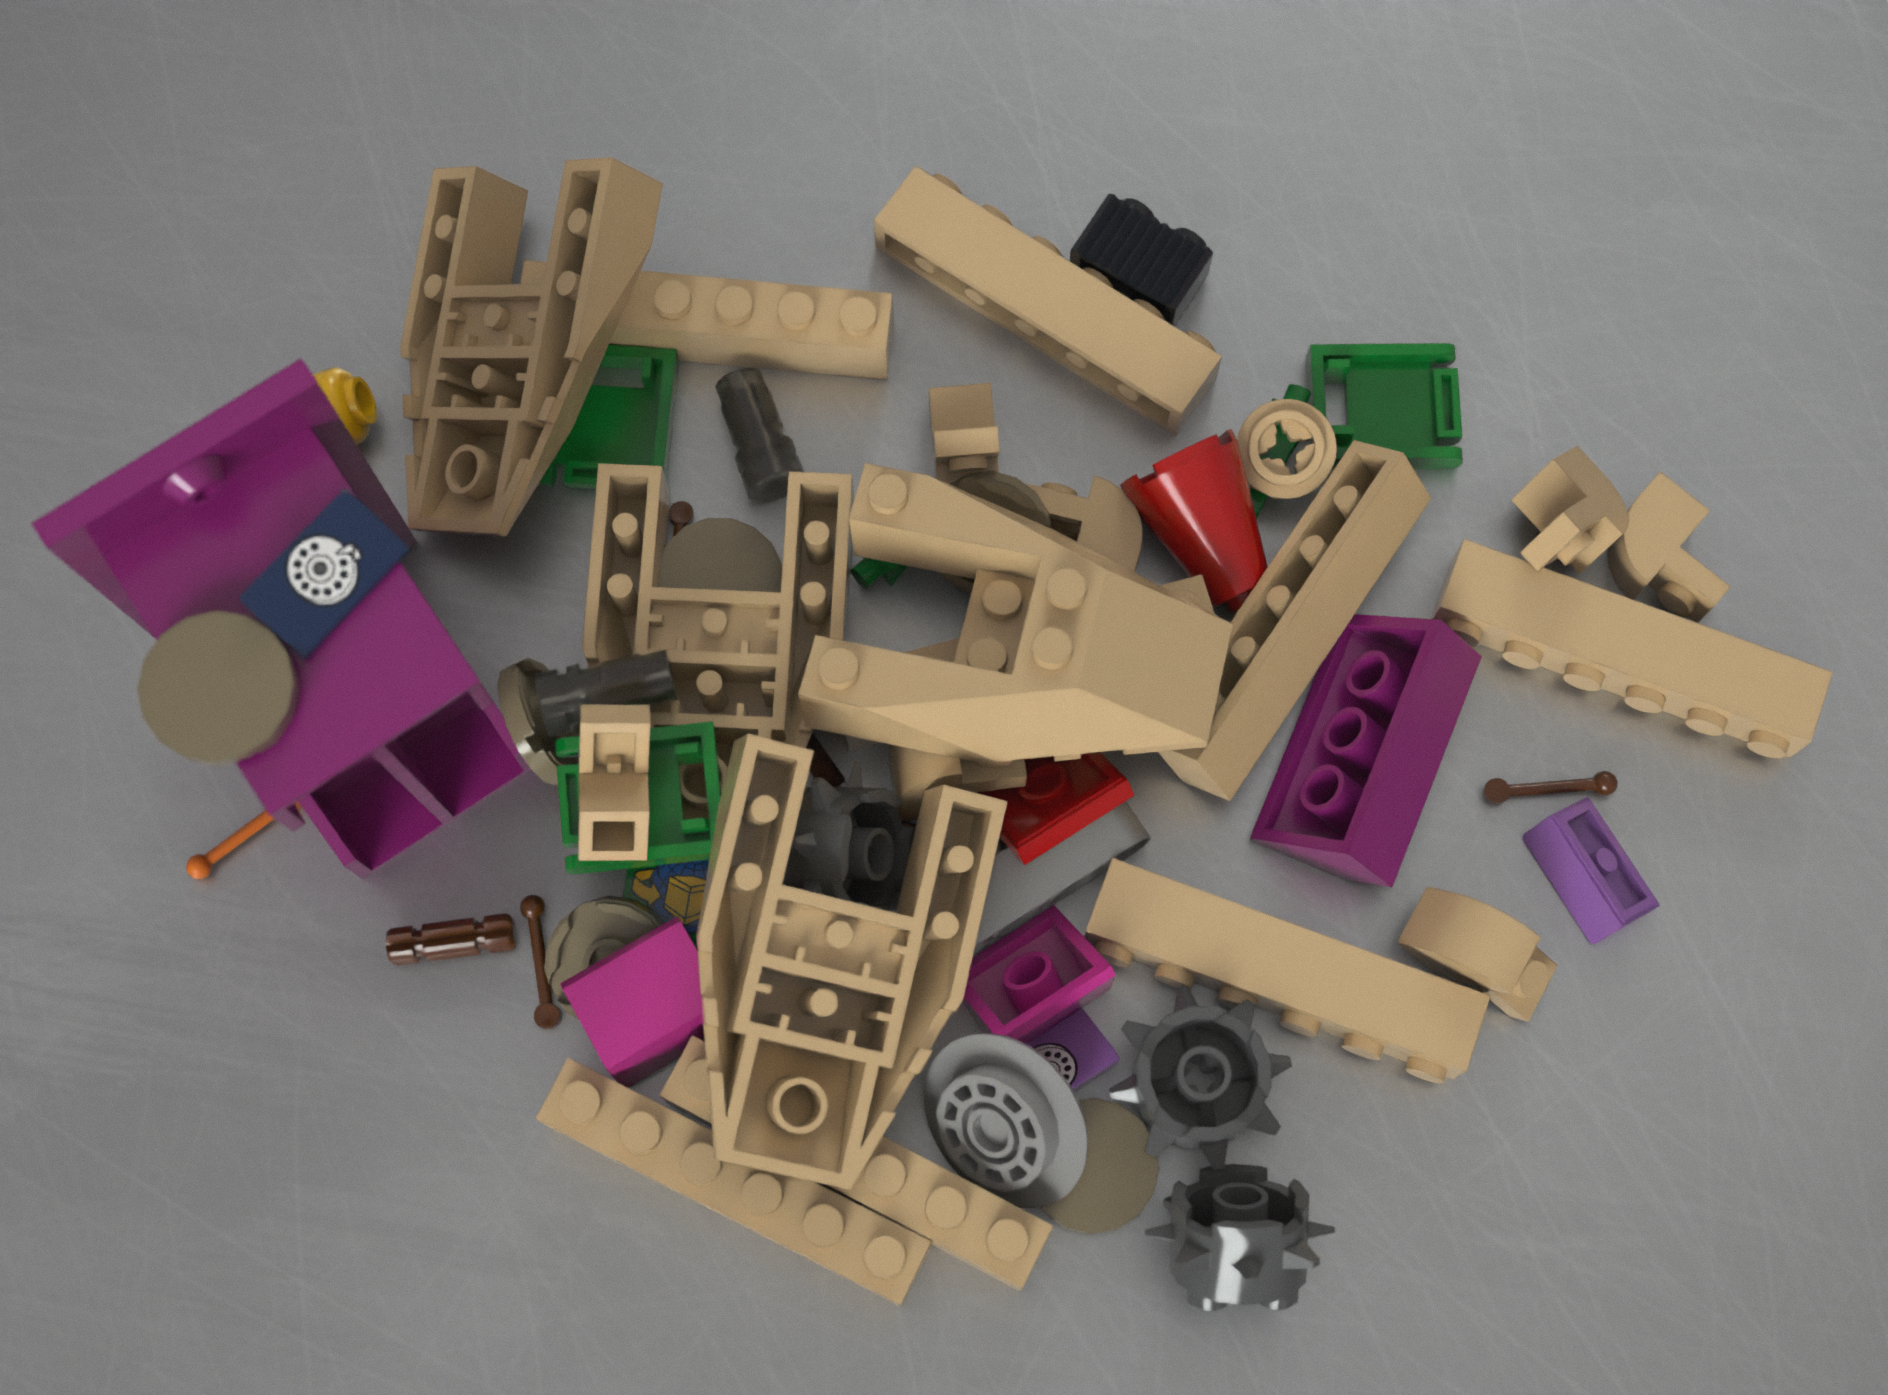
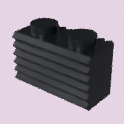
[1069,194,1213,327]

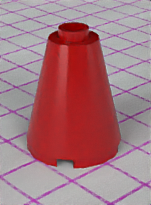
[1120,429,1268,613]

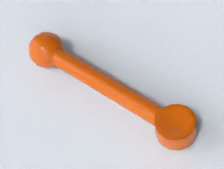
[186,801,302,879]

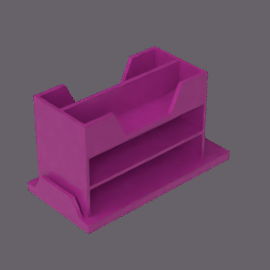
[31,358,530,879]

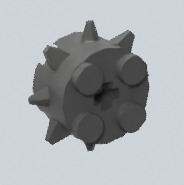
[782,762,915,912]
[1109,986,1292,1171]
[1145,1164,1335,1311]

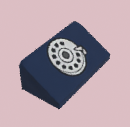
[239,489,411,660]

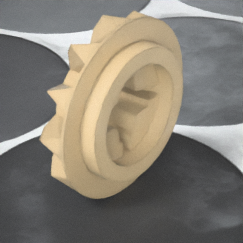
[1237,399,1337,500]

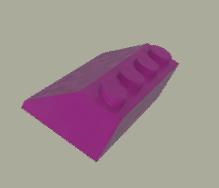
[1250,614,1482,887]

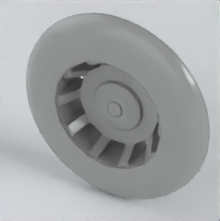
[924,1033,1089,1208]

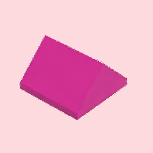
[962,905,1116,1044]
[560,916,705,1088]

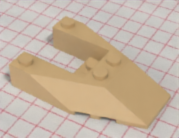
[400,157,663,537]
[582,463,855,820]
[798,463,1233,767]
[696,734,1007,1190]

